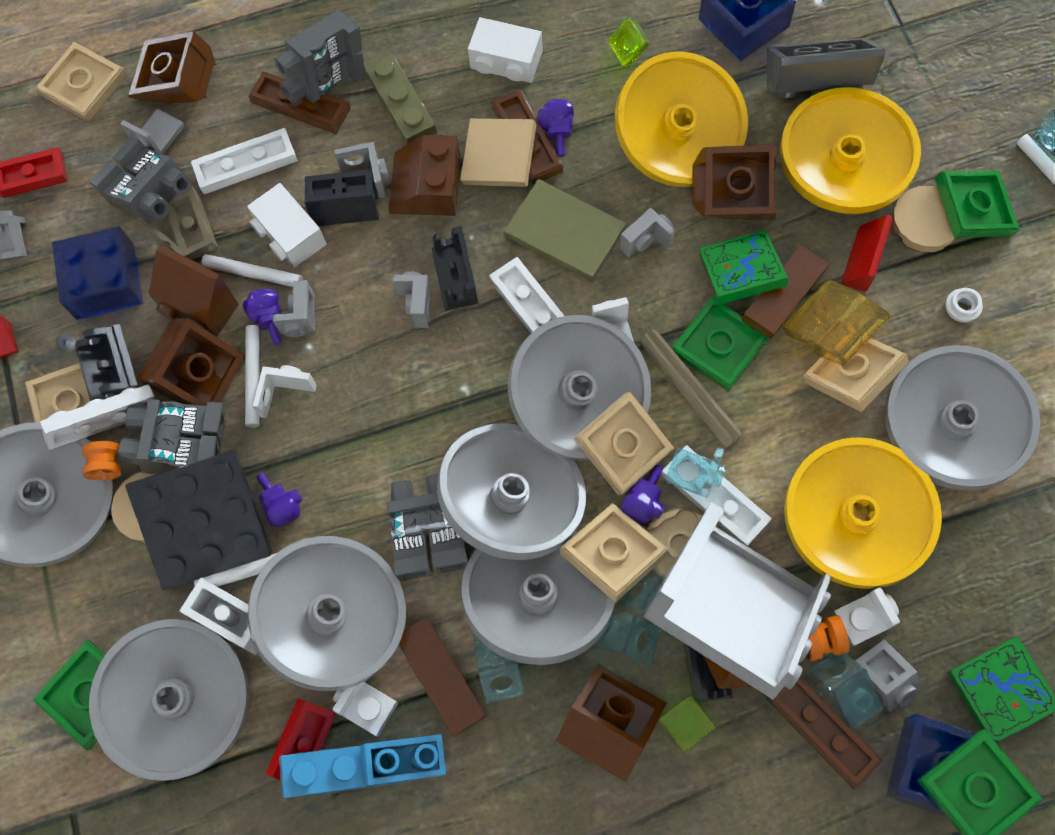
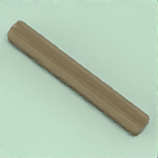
[641,330,741,447]

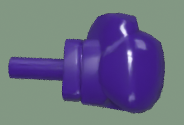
[538,99,574,157]
[243,289,282,346]
[621,465,665,525]
[256,472,303,527]

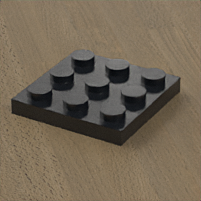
[125,449,272,590]

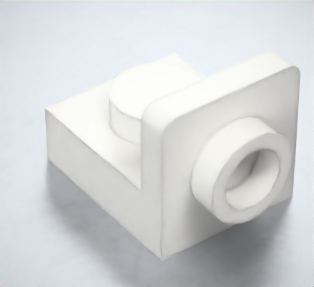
[831,587,900,648]
[333,682,398,737]

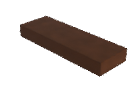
[248,71,351,134]
[491,89,563,185]
[742,245,830,340]
[399,616,487,737]
[766,676,883,789]

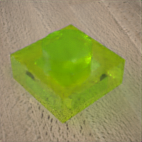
[607,17,651,66]
[659,695,716,753]

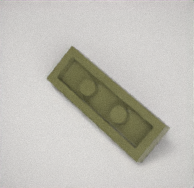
[364,53,437,144]

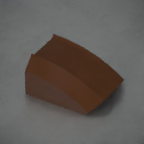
[128,31,216,103]
[692,144,776,220]

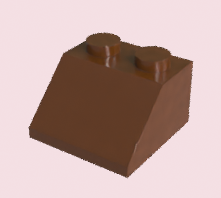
[389,135,461,216]
[149,245,239,337]
[136,318,245,406]
[555,664,667,782]

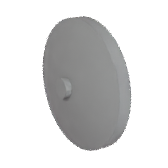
[508,315,651,460]
[884,345,1040,491]
[0,423,113,567]
[437,423,586,560]
[461,530,615,665]
[248,536,406,691]
[89,619,250,781]

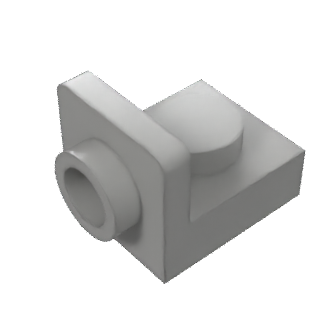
[619,208,675,258]
[0,210,27,260]
[392,271,431,328]
[273,280,315,337]
[854,639,920,712]

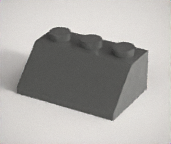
[767,38,886,98]

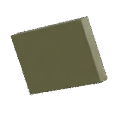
[504,179,627,282]

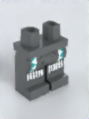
[274,10,365,103]
[89,136,192,224]
[118,399,226,474]
[386,474,469,582]

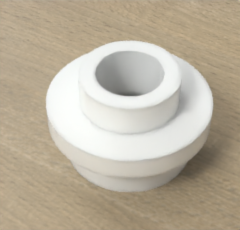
[945,288,983,323]

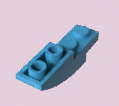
[279,734,446,799]

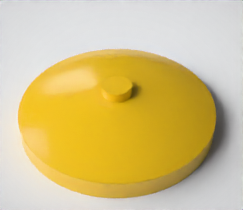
[615,52,748,187]
[780,87,921,214]
[784,437,942,589]

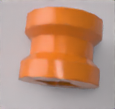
[82,441,121,481]

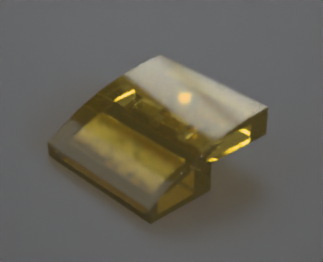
[782,280,890,366]

